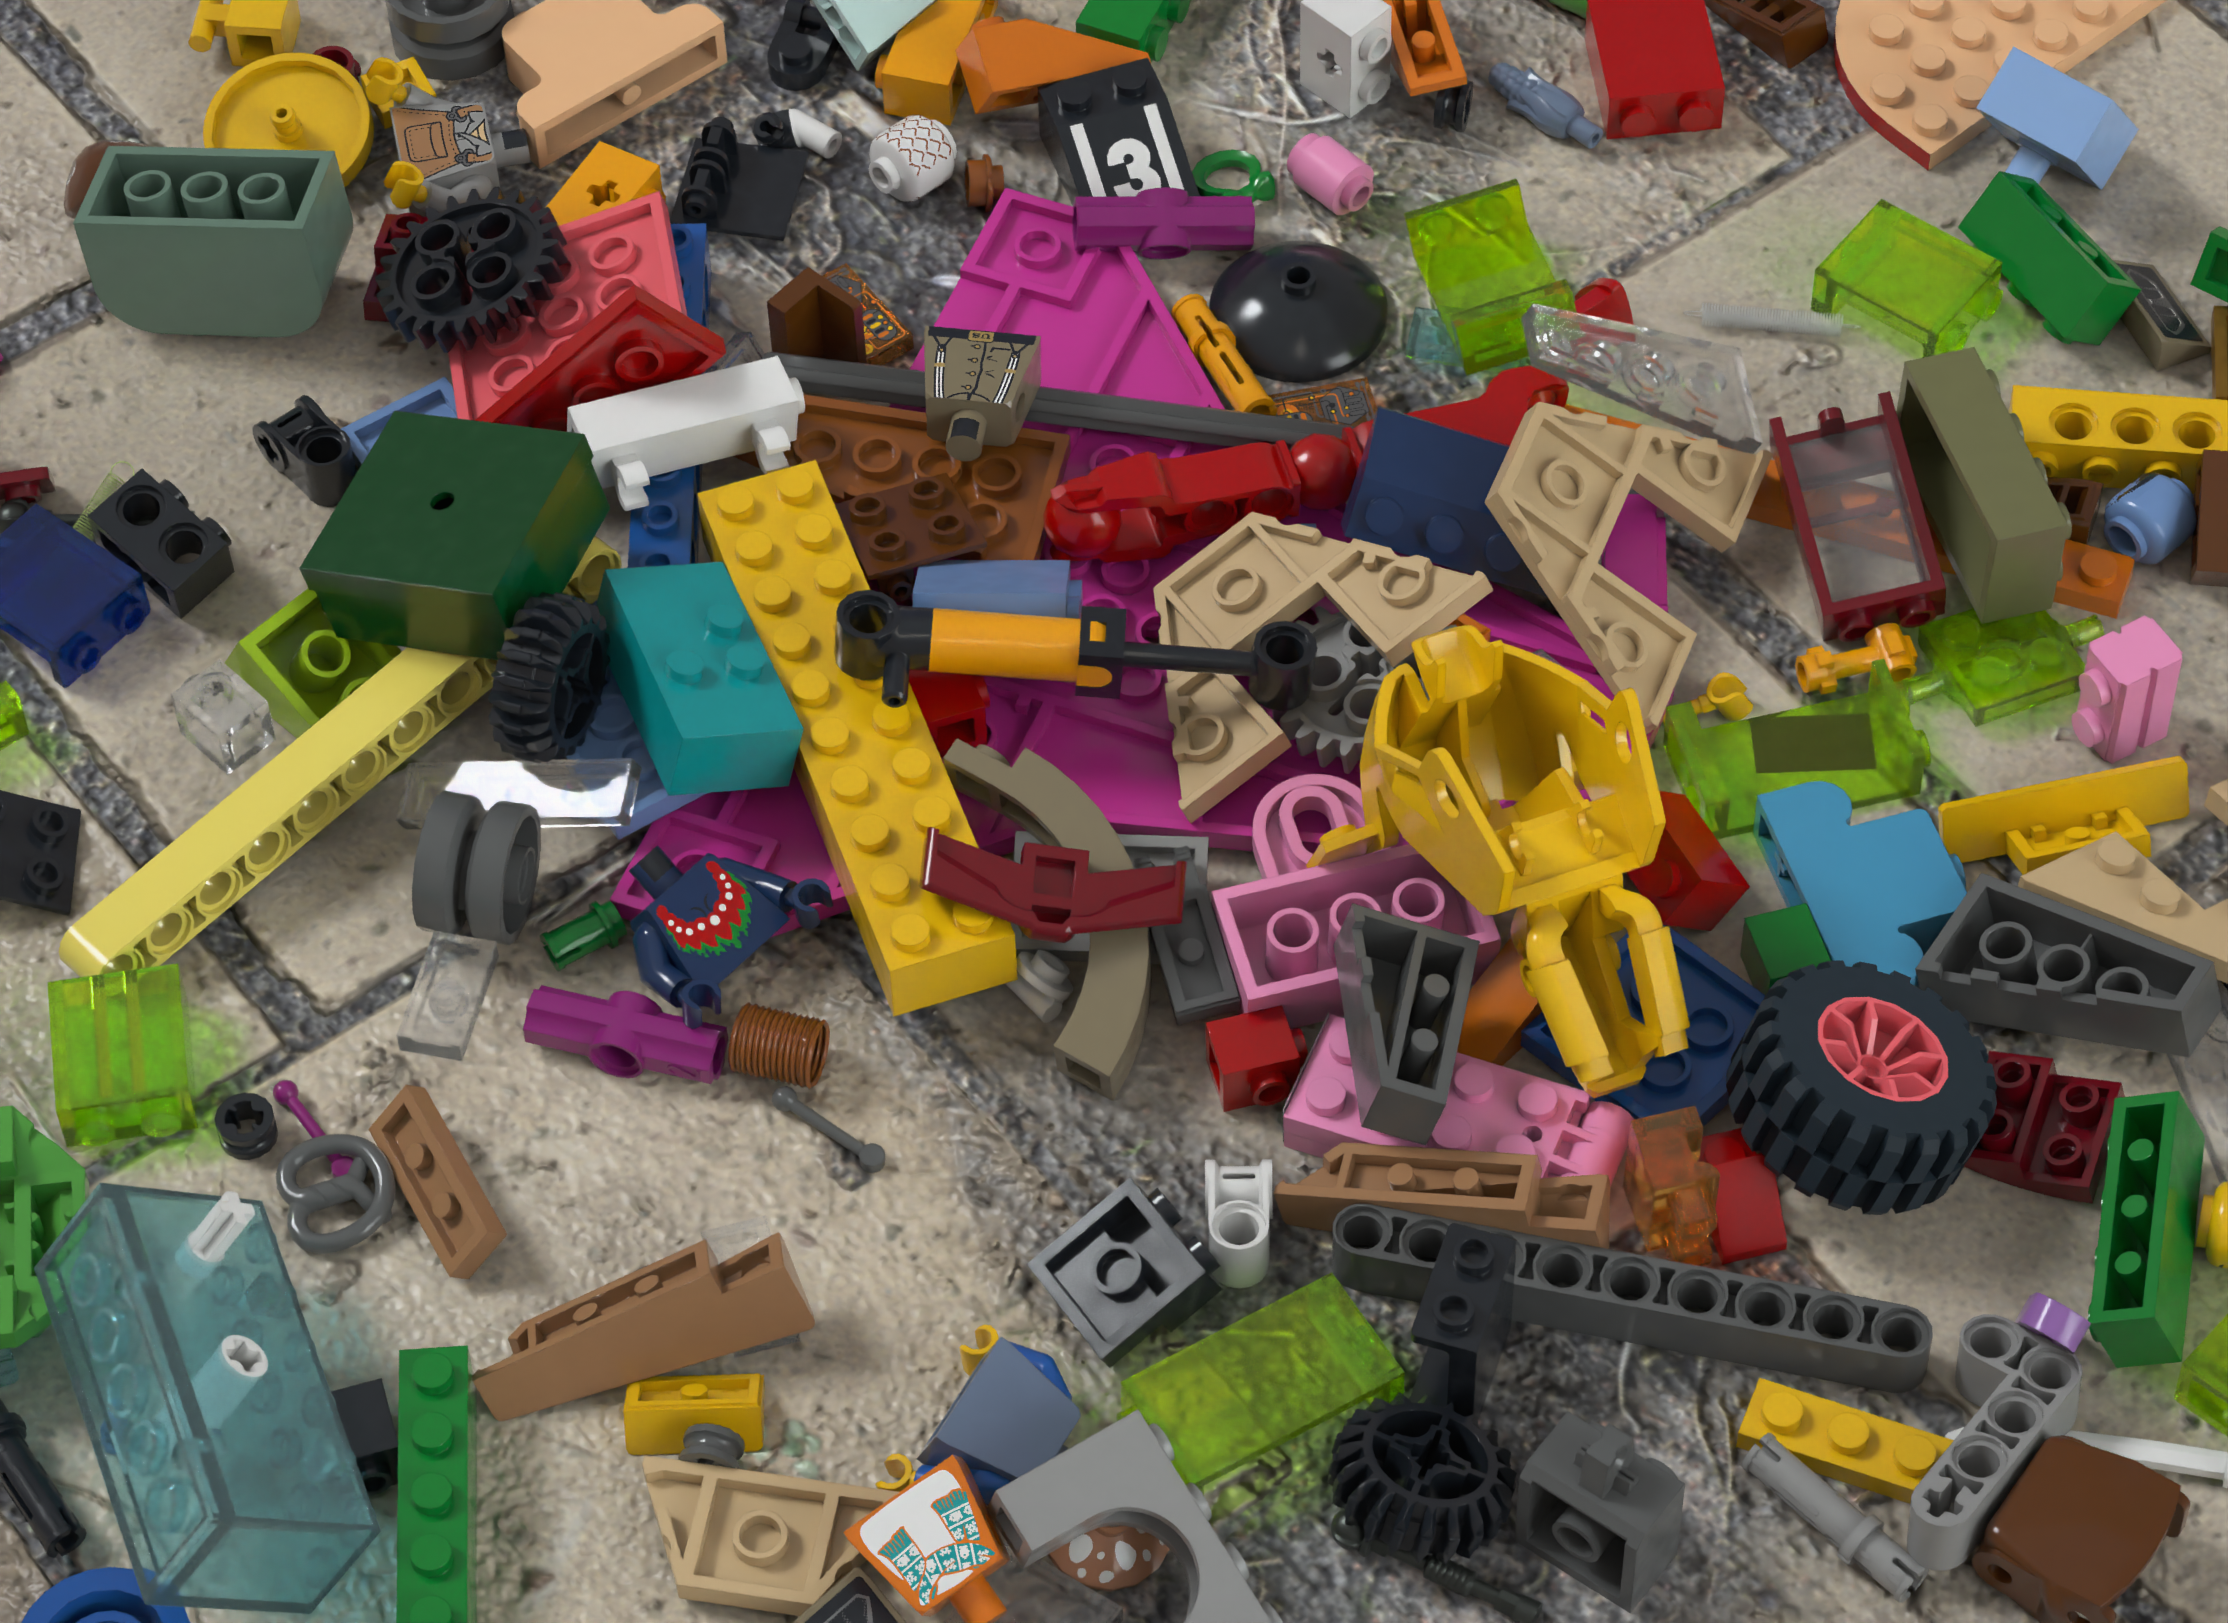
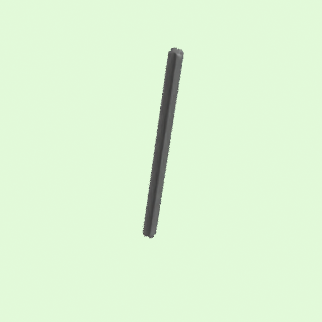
[762,352,1355,450]

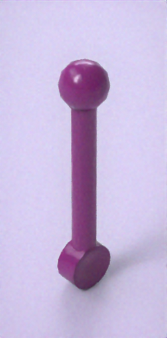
[273,1080,354,1178]

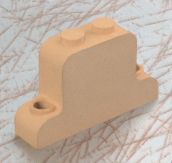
[502,0,728,169]

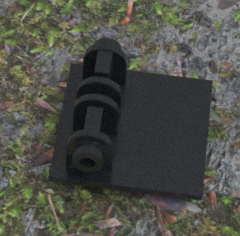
[670,117,809,241]
[0,790,81,916]

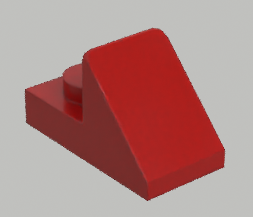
[1680,1128,1787,1265]

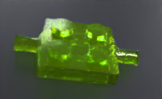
[1901,608,2105,727]

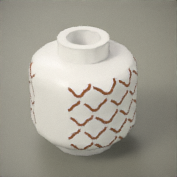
[869,115,957,202]

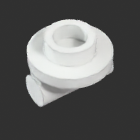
[1005,950,1073,1023]

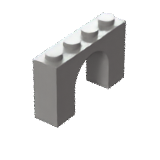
[987,1410,1283,1623]

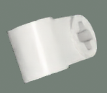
[1205,1159,1273,1289]

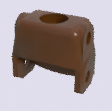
[1972,1435,2190,1623]

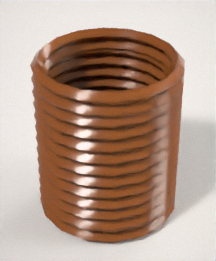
[728,1002,830,1089]

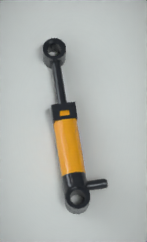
[834,590,1318,711]

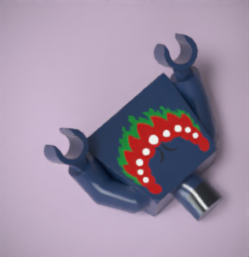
[629,845,833,1029]

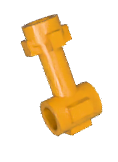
[1795,623,1918,695]

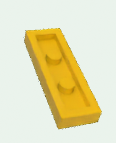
[1736,1377,1954,1504]

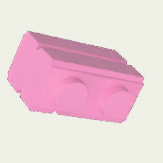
[2072,615,2183,764]

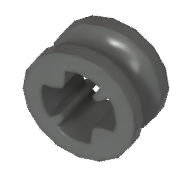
[678,1423,745,1469]

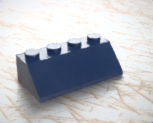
[1341,406,1547,597]

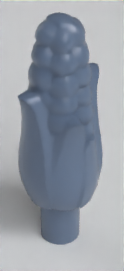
[1488,63,1603,149]

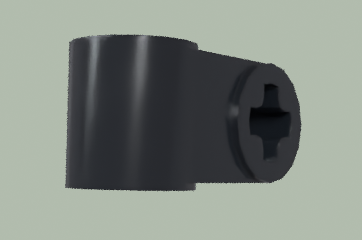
[252,395,357,507]

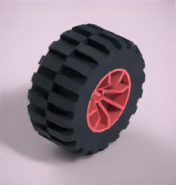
[1726,960,1997,1215]

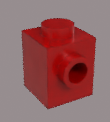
[909,670,990,758]
[1206,1005,1308,1112]

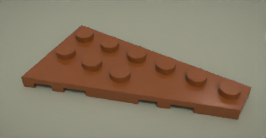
[733,394,1071,560]

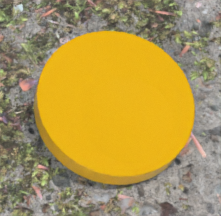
[203,53,374,187]

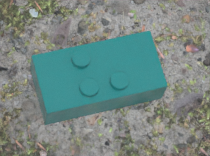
[596,562,804,796]

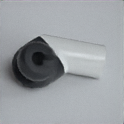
[752,109,842,159]

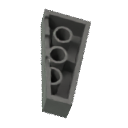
[1915,873,2222,1058]

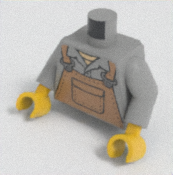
[365,57,531,217]

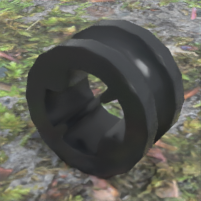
[1433,80,1473,132]
[214,1093,278,1160]

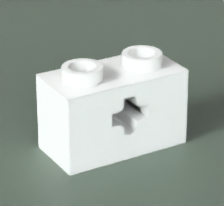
[1300,0,1392,118]

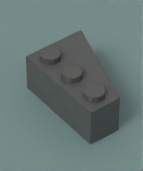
[1333,903,1480,1146]

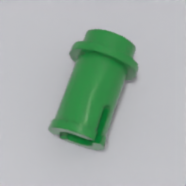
[540,901,627,972]

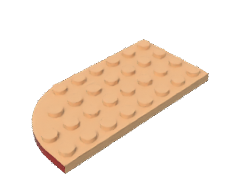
[1833,0,2167,171]

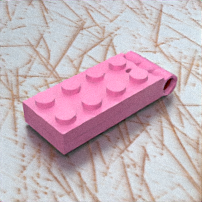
[1283,1014,1636,1186]

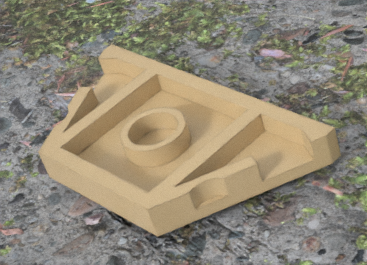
[642,1455,899,1616]

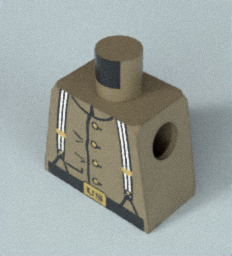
[924,326,1042,461]

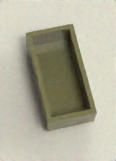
[1896,347,2072,624]

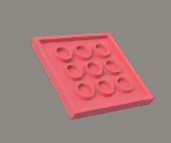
[448,191,688,420]

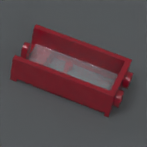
[1769,391,1946,642]

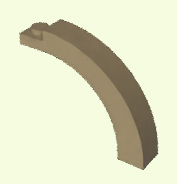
[943,738,1152,1101]

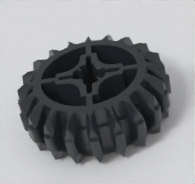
[488,592,611,765]
[1327,1392,1517,1565]

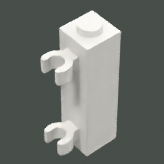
[567,356,805,511]

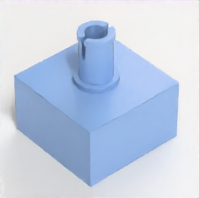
[1976,46,2139,190]

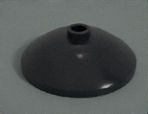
[1209,241,1388,383]

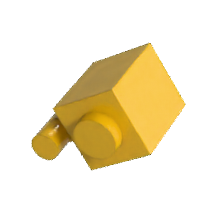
[188,0,301,67]

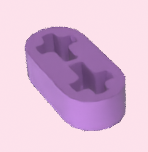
[2015,1292,2091,1354]

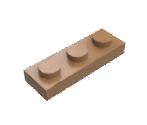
[368,1085,507,1279]

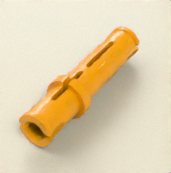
[1171,294,1277,416]

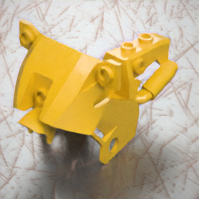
[1306,625,1690,1098]

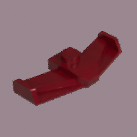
[919,827,1187,943]

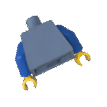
[875,1325,1081,1506]

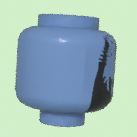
[2104,472,2197,564]

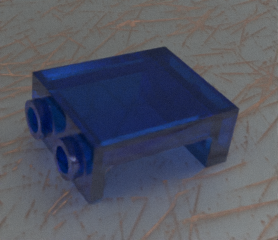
[0,503,151,688]

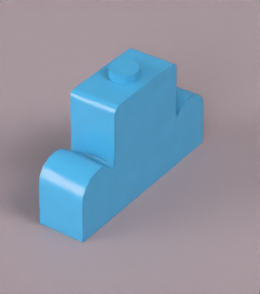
[1753,781,1967,988]

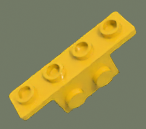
[1938,756,2190,875]

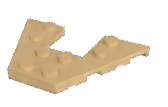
[1484,402,1773,735]
[1153,512,1493,824]
[2018,779,2228,984]

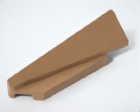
[1273,1142,1610,1249]
[472,1232,815,1422]

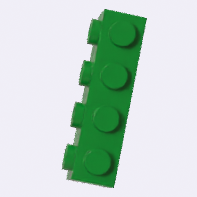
[2088,1091,2205,1368]

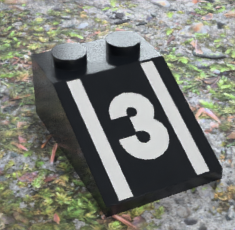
[1037,58,1200,206]

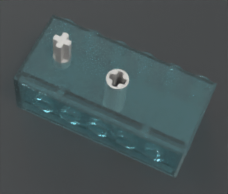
[34,1183,381,1614]

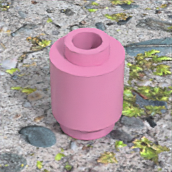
[1287,133,1374,215]

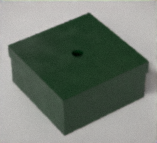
[299,411,610,660]

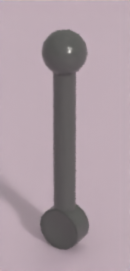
[772,1086,886,1173]

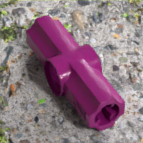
[1072,187,1255,260]
[523,985,729,1084]

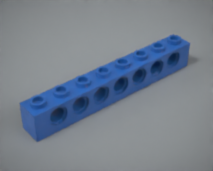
[628,223,712,568]

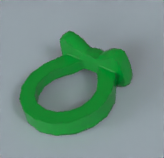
[1192,150,1275,203]

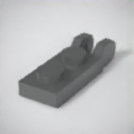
[1134,846,1240,1026]

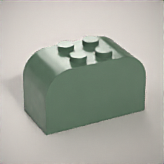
[73,146,353,338]

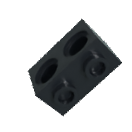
[88,468,235,619]

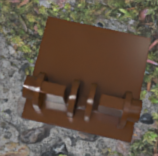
[835,473,987,602]

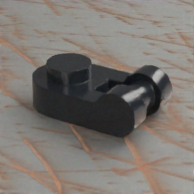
[767,0,840,91]

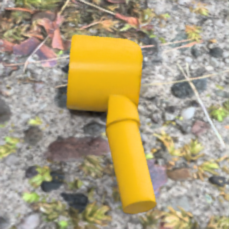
[1663,672,1753,726]

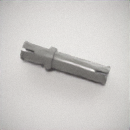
[1741,1433,1929,1603]

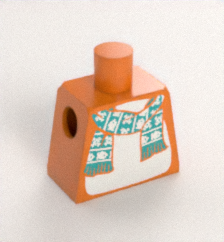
[843,1454,1010,1623]

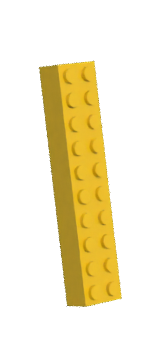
[697,460,1018,1017]

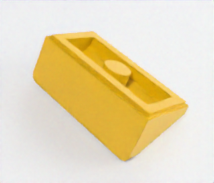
[623,1373,765,1455]

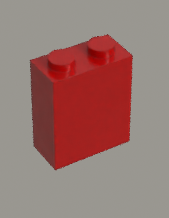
[1585,0,1725,140]

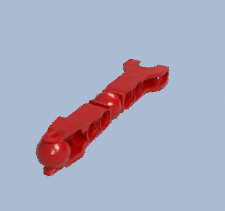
[1043,363,1569,563]

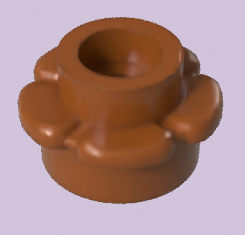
[964,154,1004,212]

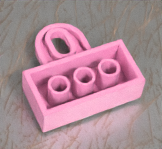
[1211,774,1501,1029]

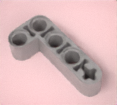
[1907,1314,2082,1571]

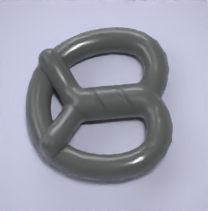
[276,1134,395,1254]

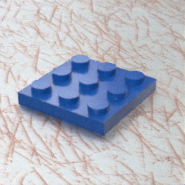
[1521,925,1765,1157]

